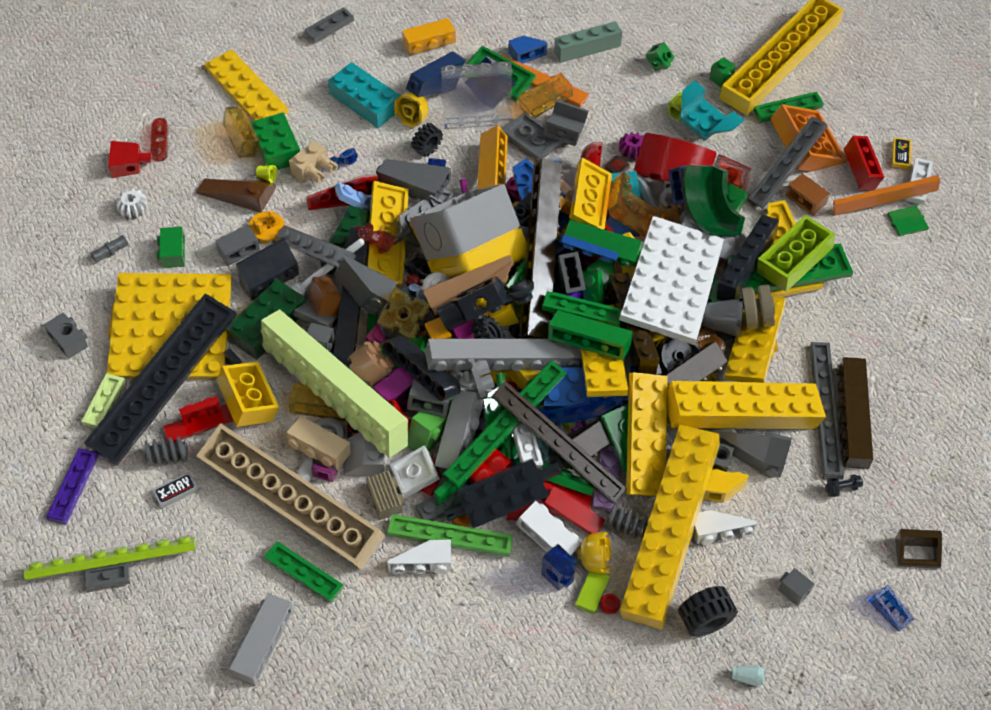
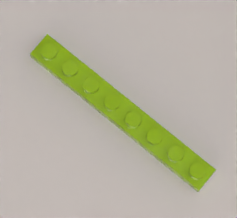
[23,535,196,580]

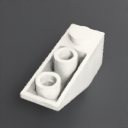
[693,510,758,545]
[388,540,451,574]

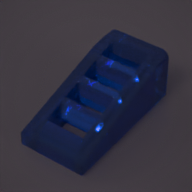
[868,585,914,632]

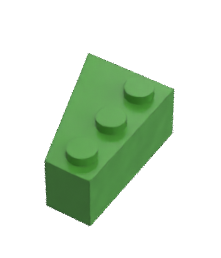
[407,397,453,452]

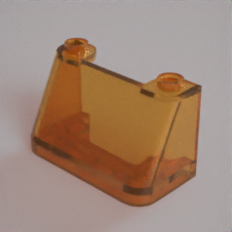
[608,172,681,238]

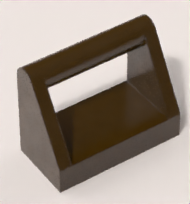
[895,529,942,568]

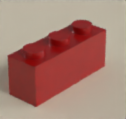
[843,135,885,190]

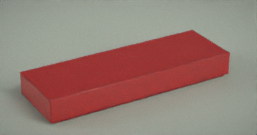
[543,486,605,534]

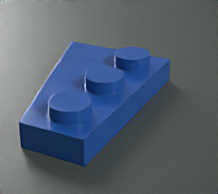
[558,235,619,263]

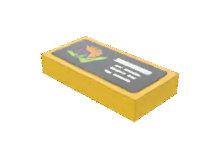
[892,137,911,170]

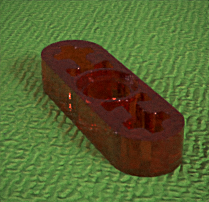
[150,118,169,162]

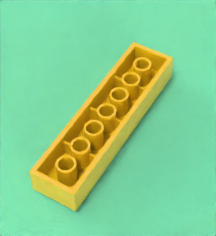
[667,381,826,429]

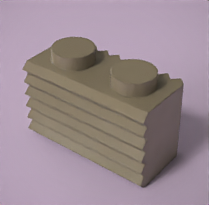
[366,471,405,520]

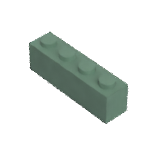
[554,21,622,63]

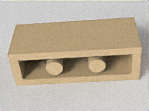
[286,416,351,470]

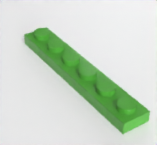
[387,514,513,557]

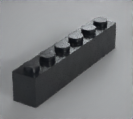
[717,215,779,301]

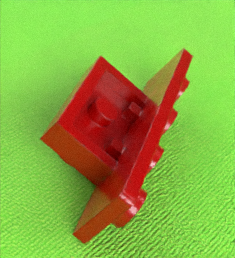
[163,396,234,442]

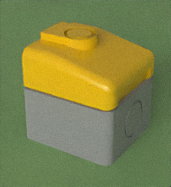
[410,184,527,277]

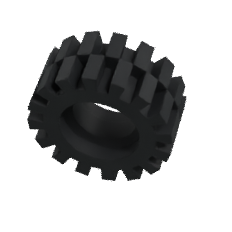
[411,123,443,157]
[471,315,506,339]

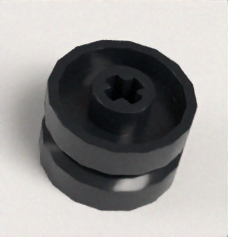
[655,336,700,374]

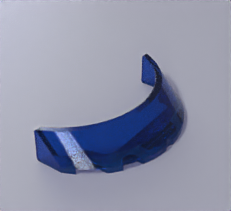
[518,365,635,423]

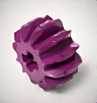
[618,131,644,161]

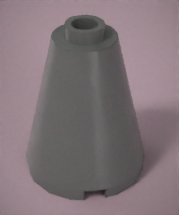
[701,298,743,337]

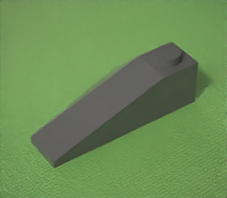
[709,428,792,478]

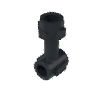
[825,474,863,497]

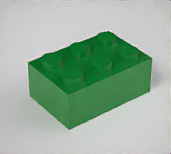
[250,112,300,170]

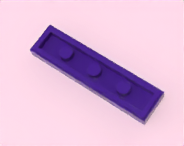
[46,448,99,525]

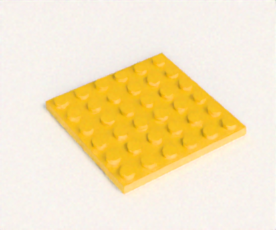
[107,273,232,379]

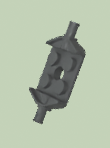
[390,195,452,248]

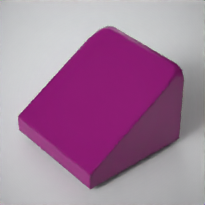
[313,464,338,482]

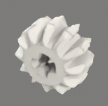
[116,188,148,219]

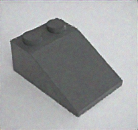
[334,256,397,316]

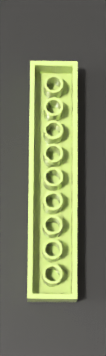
[261,309,408,458]

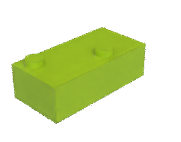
[757,215,835,292]

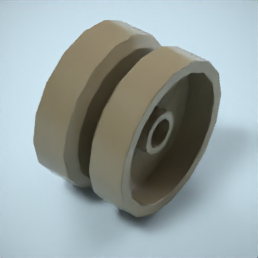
[742,285,775,330]

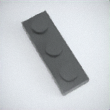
[304,7,354,43]

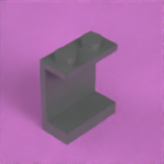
[543,100,589,147]

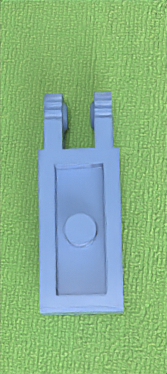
[335,182,371,212]

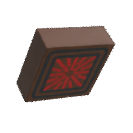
[605,155,630,173]

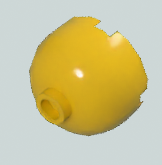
[394,92,429,127]
[577,532,612,574]

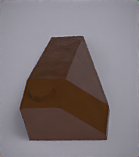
[196,179,276,212]

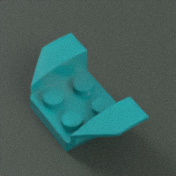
[680,80,745,141]

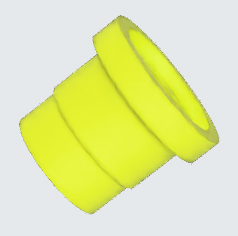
[256,165,277,183]

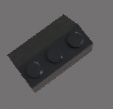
[236,238,299,300]

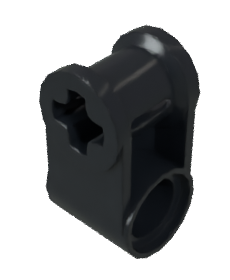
[404,253,431,285]

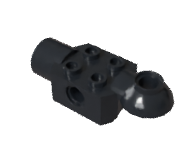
[437,276,534,331]

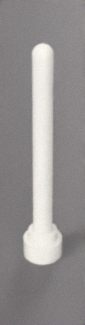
[290,239,364,296]

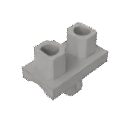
[460,358,495,398]

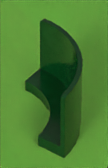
[683,165,745,235]

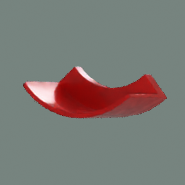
[633,133,717,182]

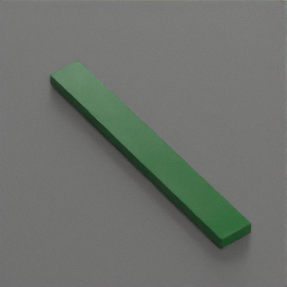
[443,360,566,489]

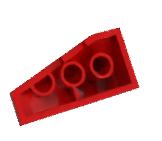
[306,174,377,211]

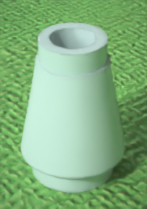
[733,665,765,687]

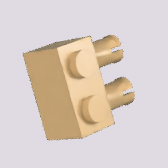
[289,140,338,184]

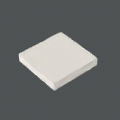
[390,445,440,498]

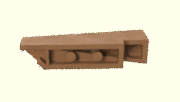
[423,255,514,315]

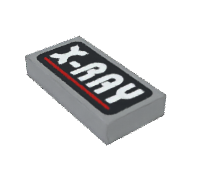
[152,472,199,509]

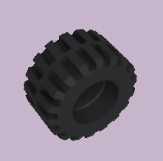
[678,586,738,637]

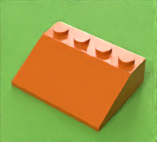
[770,104,848,171]

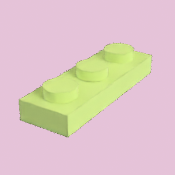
[81,373,126,429]

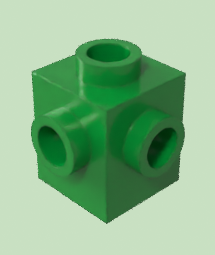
[645,42,675,71]

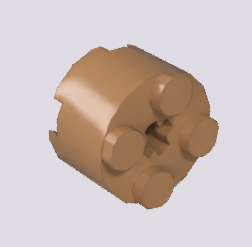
[347,341,394,387]

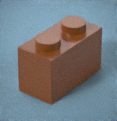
[786,173,830,216]
[308,276,341,316]

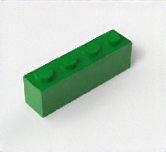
[564,220,643,268]
[548,310,632,361]

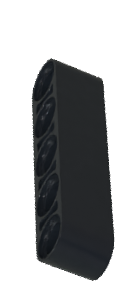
[383,335,461,401]

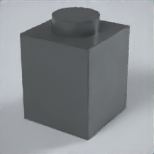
[778,568,815,606]

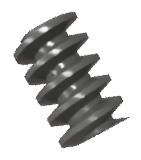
[144,436,188,465]
[607,503,648,542]

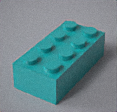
[328,62,400,128]

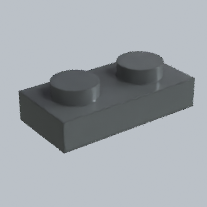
[85,562,131,591]

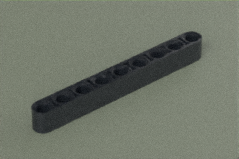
[333,226,370,368]

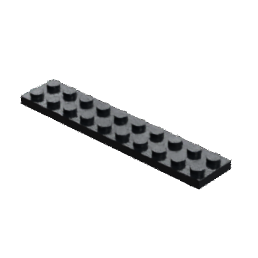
[84,293,237,466]

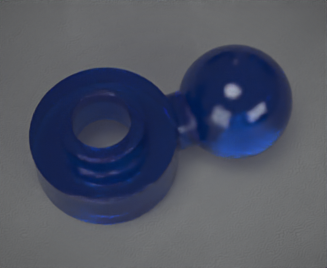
[329,148,358,170]

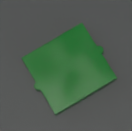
[887,205,929,237]

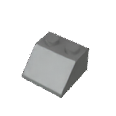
[344,432,385,476]

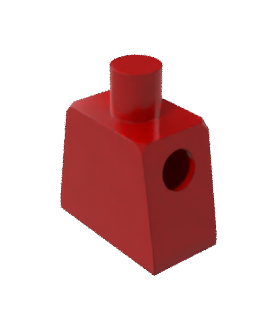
[108,141,151,178]

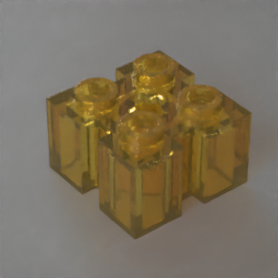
[377,287,430,342]

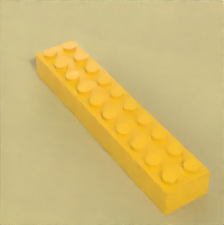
[720,0,844,116]
[620,425,720,630]

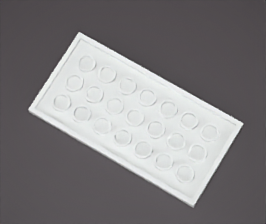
[619,216,724,345]

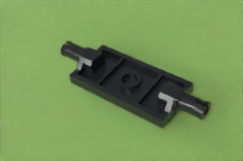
[443,457,562,529]

